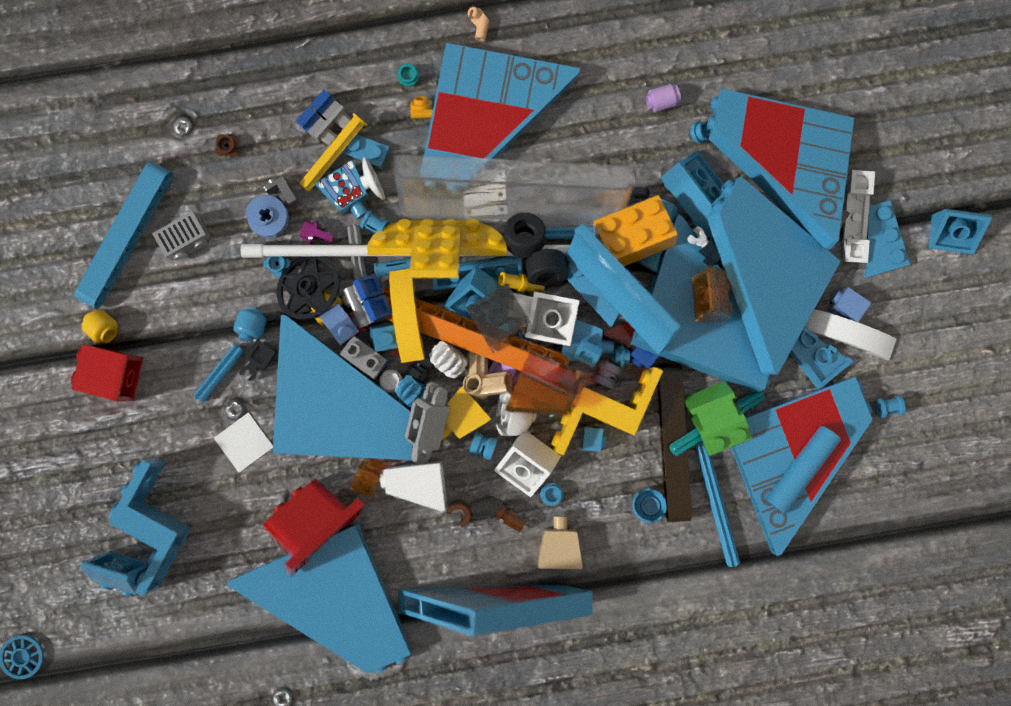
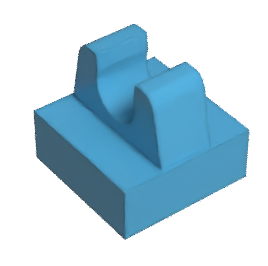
[573,336,603,368]

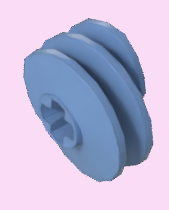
[246,195,289,238]

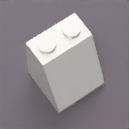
[380,460,448,511]

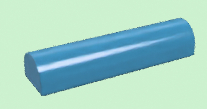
[432,256,523,290]
[765,426,841,515]

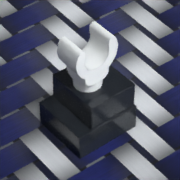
[686,226,721,267]

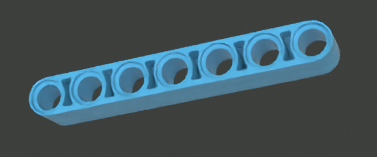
[74,161,173,309]

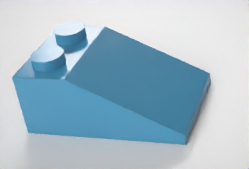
[80,551,150,596]

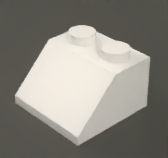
[525,292,580,346]
[494,431,561,497]

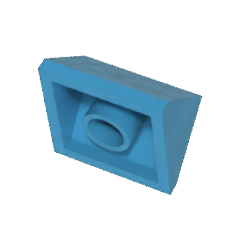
[928,209,992,255]

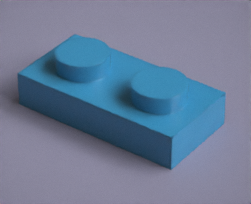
[341,135,390,169]

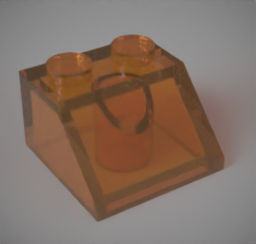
[691,266,733,323]

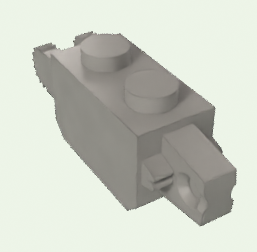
[405,381,450,464]

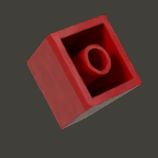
[71,344,144,401]

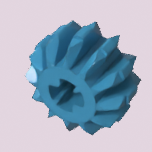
[395,375,426,408]

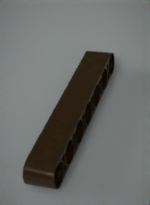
[656,364,692,523]

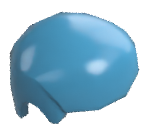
[632,488,668,523]

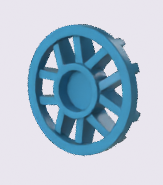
[0,634,45,679]

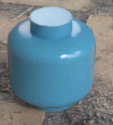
[233,307,267,343]

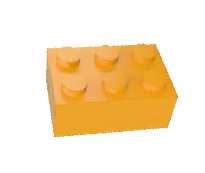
[594,195,678,267]

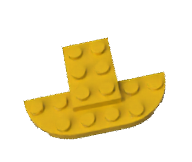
[367,219,507,278]

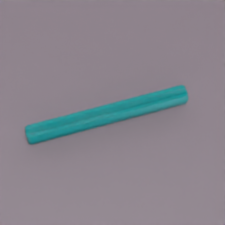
[669,391,765,456]

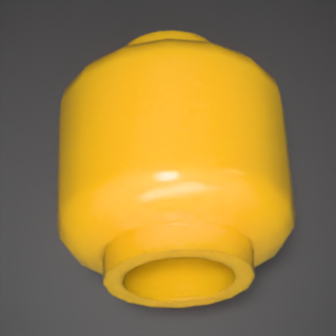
[81,310,118,344]

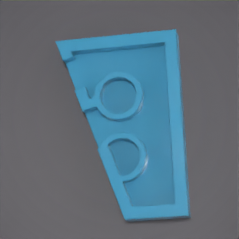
[864,200,910,278]
[567,261,620,328]
[790,327,854,389]

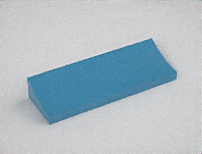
[565,223,681,355]

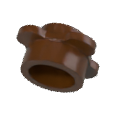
[215,134,239,158]

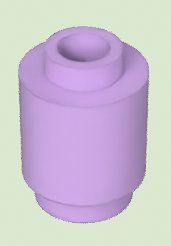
[646,84,681,112]

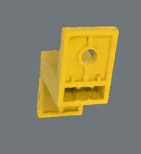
[551,367,663,456]

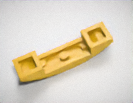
[389,269,425,363]

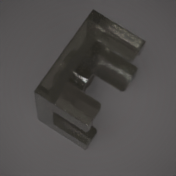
[466,284,533,353]

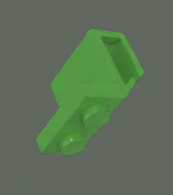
[684,381,752,456]

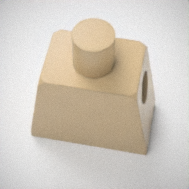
[537,515,583,569]

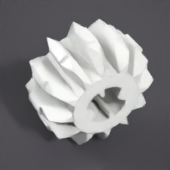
[429,341,468,378]

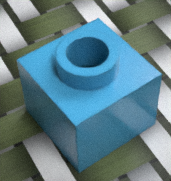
[581,426,607,452]

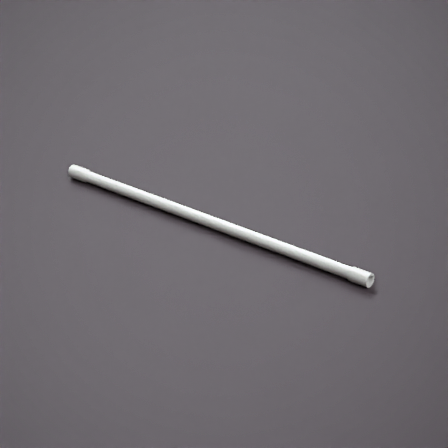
[241,244,570,258]

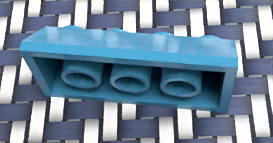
[661,150,724,240]

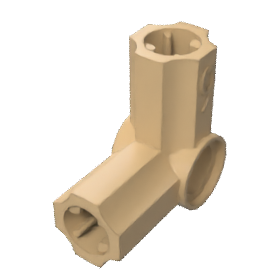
[463,352,513,399]

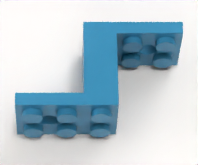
[108,457,192,597]

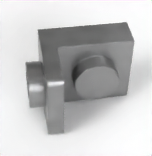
[263,176,301,208]

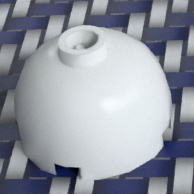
[496,390,536,436]

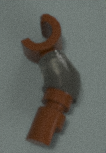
[446,496,526,533]

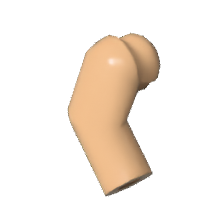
[468,7,489,41]

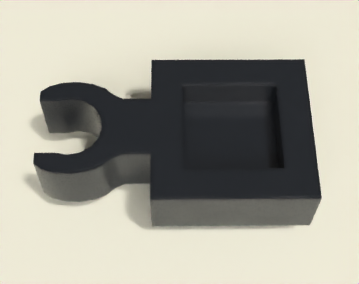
[239,339,278,381]

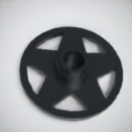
[277,256,340,320]

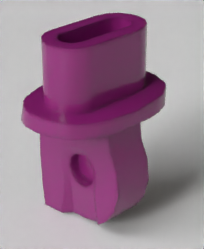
[299,220,334,244]

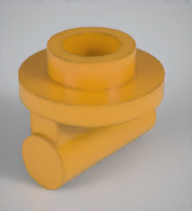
[410,96,433,119]

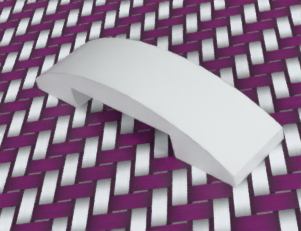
[842,170,875,263]
[805,309,897,360]

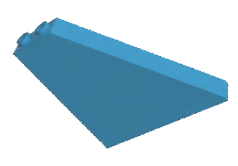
[707,176,841,375]
[630,215,771,393]
[273,315,413,460]
[227,523,412,674]

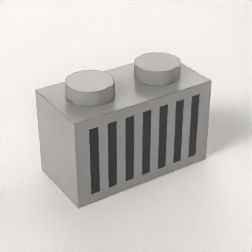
[152,211,212,261]

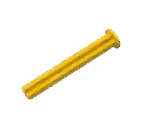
[300,113,368,191]

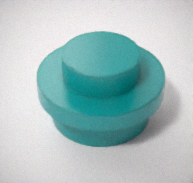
[397,64,420,87]

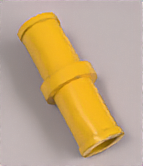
[498,272,545,293]

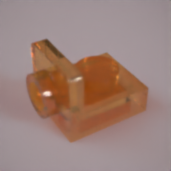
[350,458,386,498]

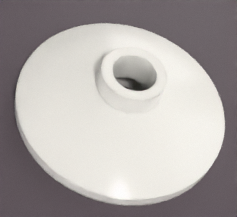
[360,157,385,200]

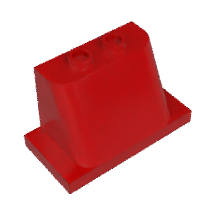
[263,479,364,577]

